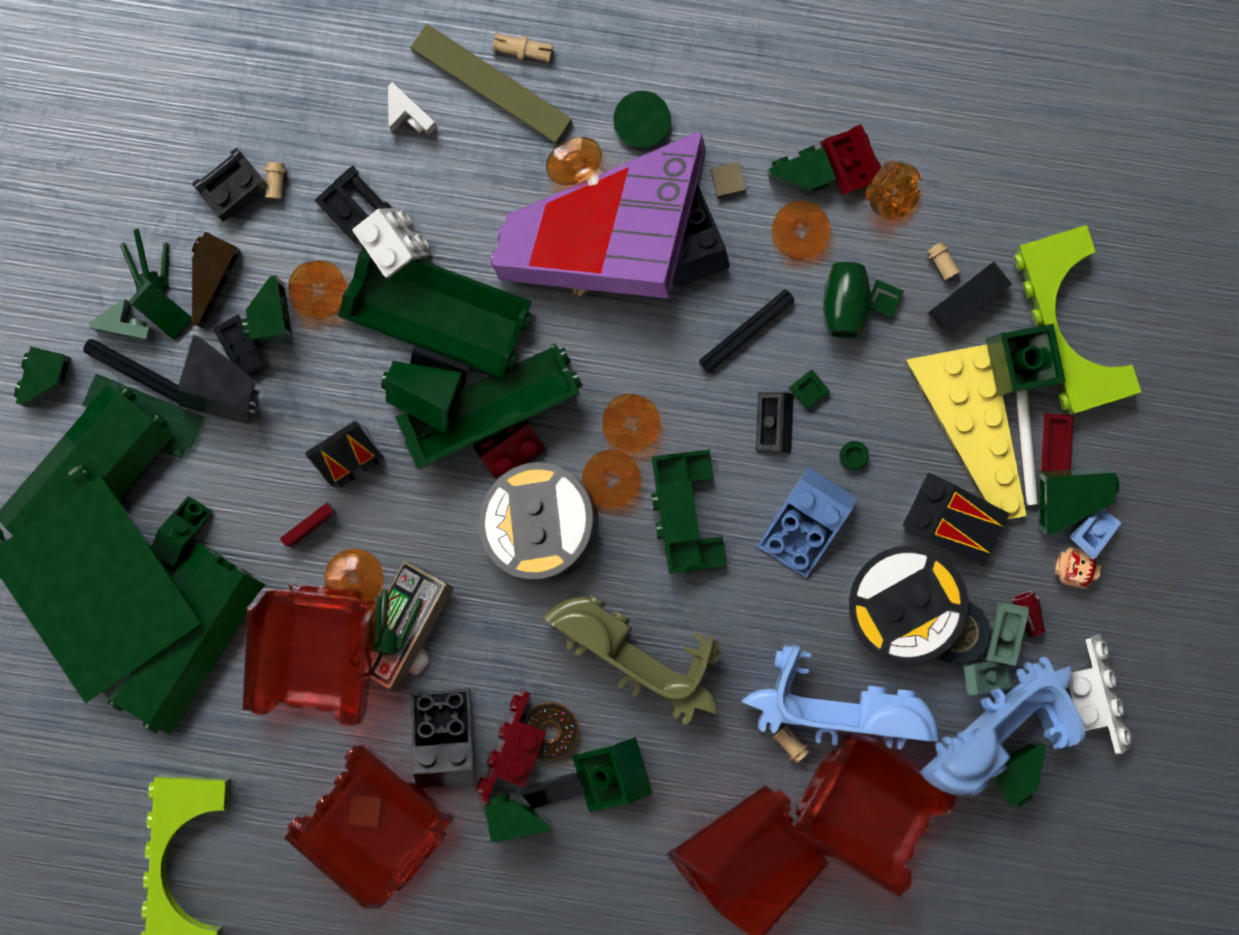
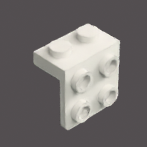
[352,208,431,278]

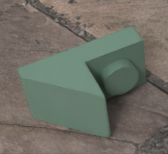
[89,299,154,342]
[986,602,1029,666]
[963,661,1013,695]

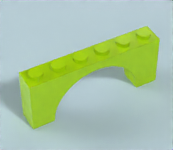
[1013,225,1141,415]
[141,775,230,935]

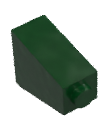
[381,361,462,432]
[1038,467,1120,535]

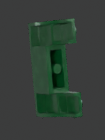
[651,449,727,574]

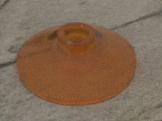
[546,137,602,185]
[325,549,383,607]

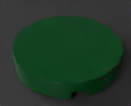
[613,91,671,150]

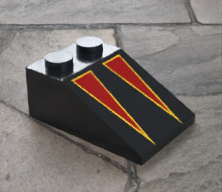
[304,420,384,488]
[902,472,1010,567]

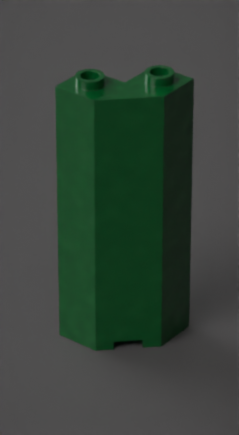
[338,247,533,378]
[395,343,583,470]
[0,381,173,536]
[102,540,266,735]

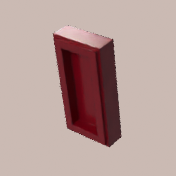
[1040,413,1074,472]
[280,502,336,548]

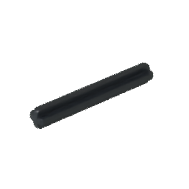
[699,289,795,373]
[83,339,178,403]

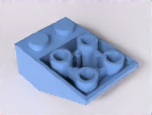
[757,467,857,578]

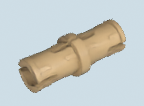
[492,32,553,63]

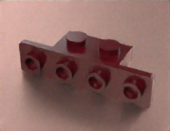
[475,689,546,804]

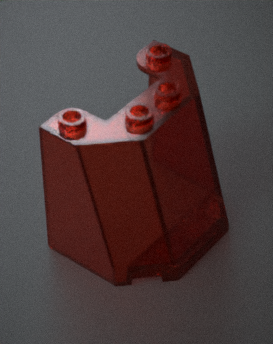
[242,583,376,726]
[792,732,958,898]
[284,744,455,909]
[666,785,829,935]

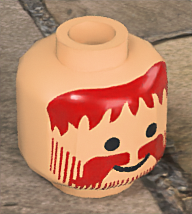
[1055,547,1101,589]

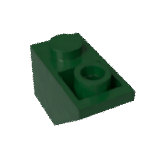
[767,146,836,195]
[14,346,71,407]
[151,496,213,567]

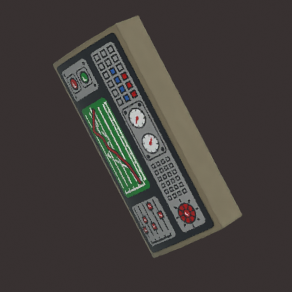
[349,560,454,692]

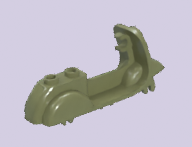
[543,594,722,725]

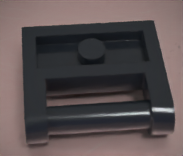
[191,147,268,222]
[314,166,393,244]

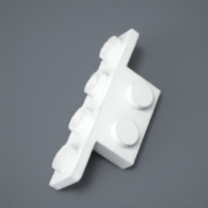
[1068,635,1131,755]

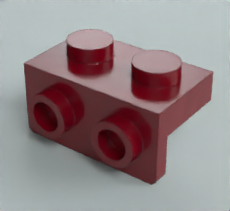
[819,124,884,196]
[474,421,546,480]

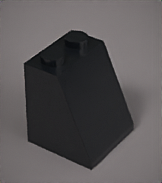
[177,335,259,424]

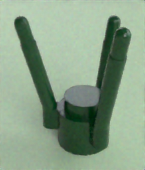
[120,228,169,293]
[372,589,423,656]

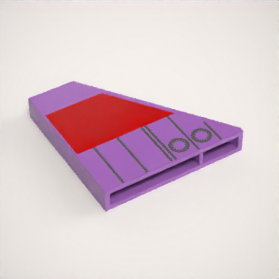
[491,132,706,298]

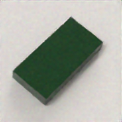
[128,280,192,339]

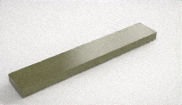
[410,23,572,144]

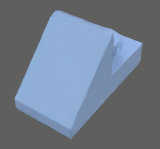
[1068,508,1121,559]

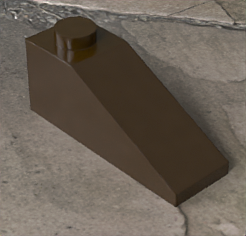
[192,232,241,329]

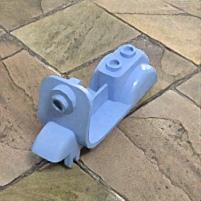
[741,644,938,749]
[920,657,1086,796]

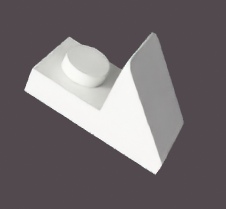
[388,82,437,136]

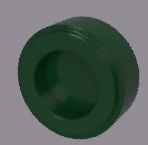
[839,441,869,471]

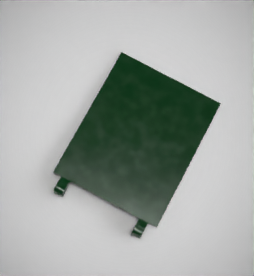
[0,464,202,703]

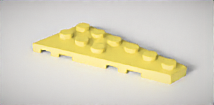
[905,344,1027,520]

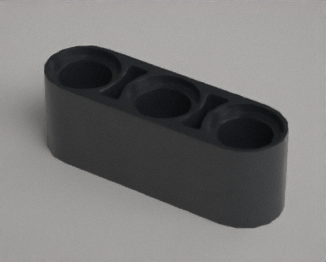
[928,262,1012,336]

